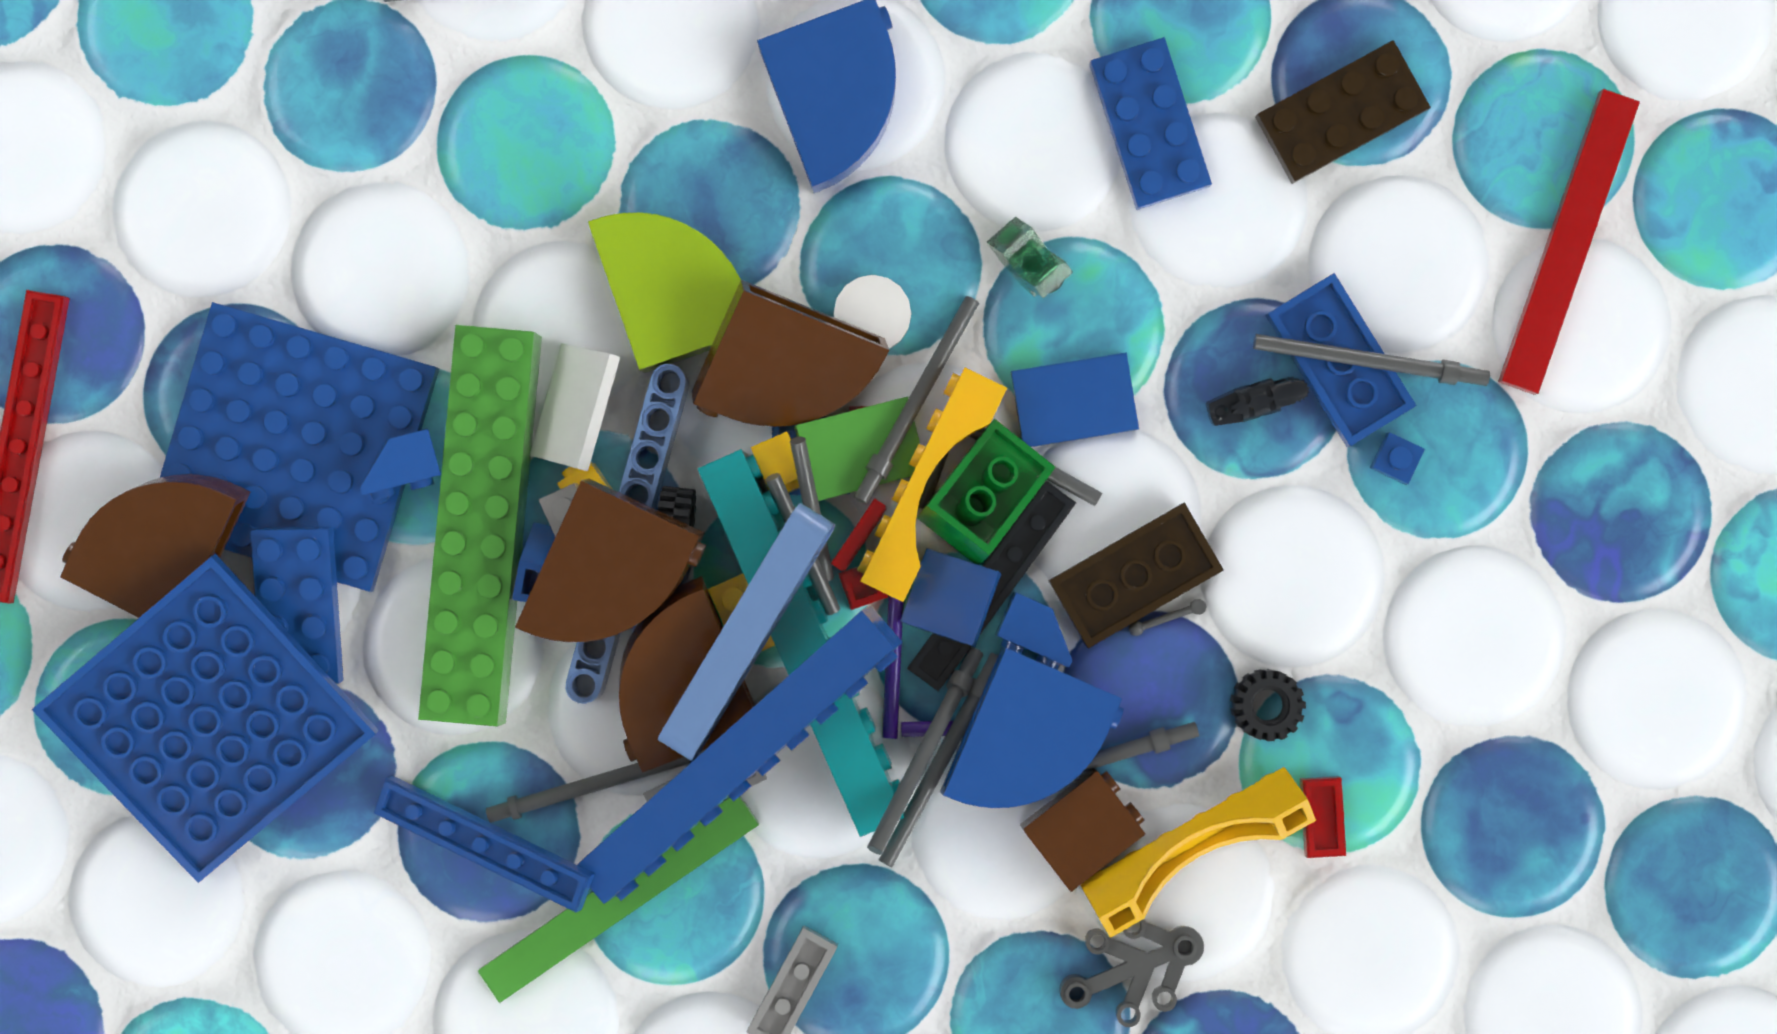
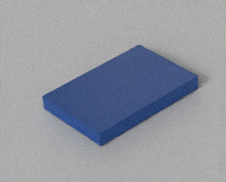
[1010,352,1139,447]

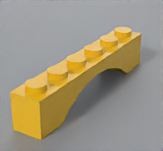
[857,367,1007,602]
[1080,767,1316,938]

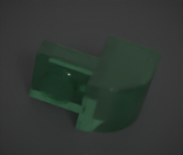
[987,216,1073,298]

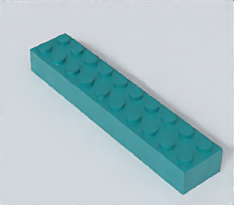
[697,449,908,837]

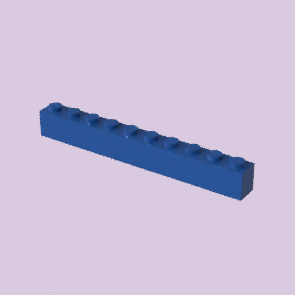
[577,606,903,904]

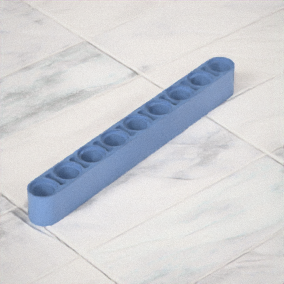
[565,364,689,704]

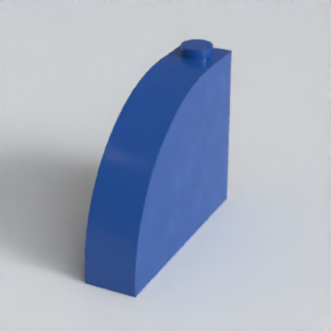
[757,0,896,193]
[940,647,1124,808]

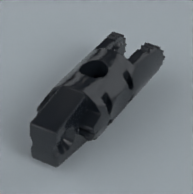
[1206,376,1310,426]

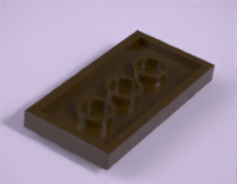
[1255,40,1431,184]
[1048,502,1224,649]

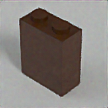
[1020,768,1146,892]

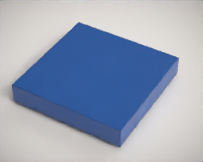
[900,548,1001,648]

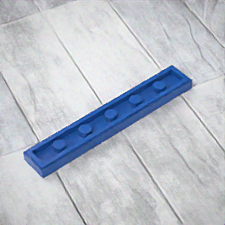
[374,775,595,913]

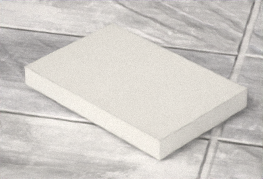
[530,343,620,471]

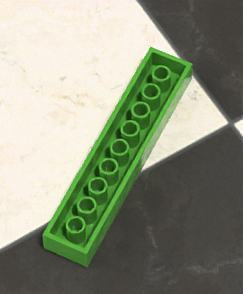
[418,325,542,727]

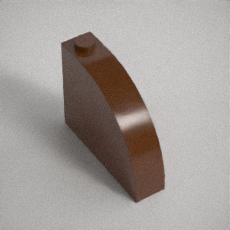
[691,280,889,427]
[60,474,251,618]
[515,478,706,642]
[619,576,755,773]

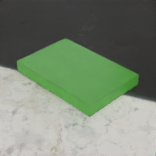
[794,396,920,501]

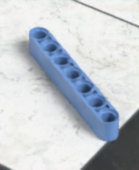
[658,503,835,761]

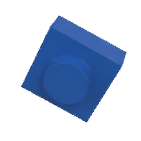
[1370,432,1425,485]

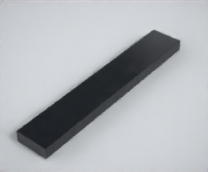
[907,481,1076,692]

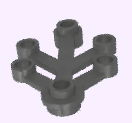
[1059,920,1204,1027]

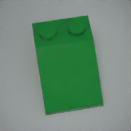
[917,418,1056,565]

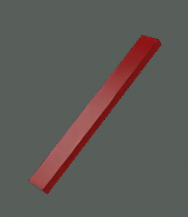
[1498,89,1640,395]
[0,290,70,604]

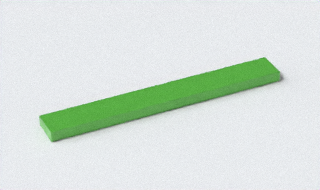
[478,796,760,1003]

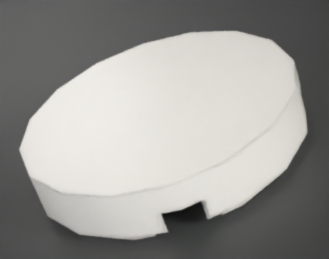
[834,275,911,349]

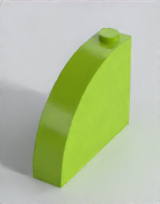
[588,212,741,373]

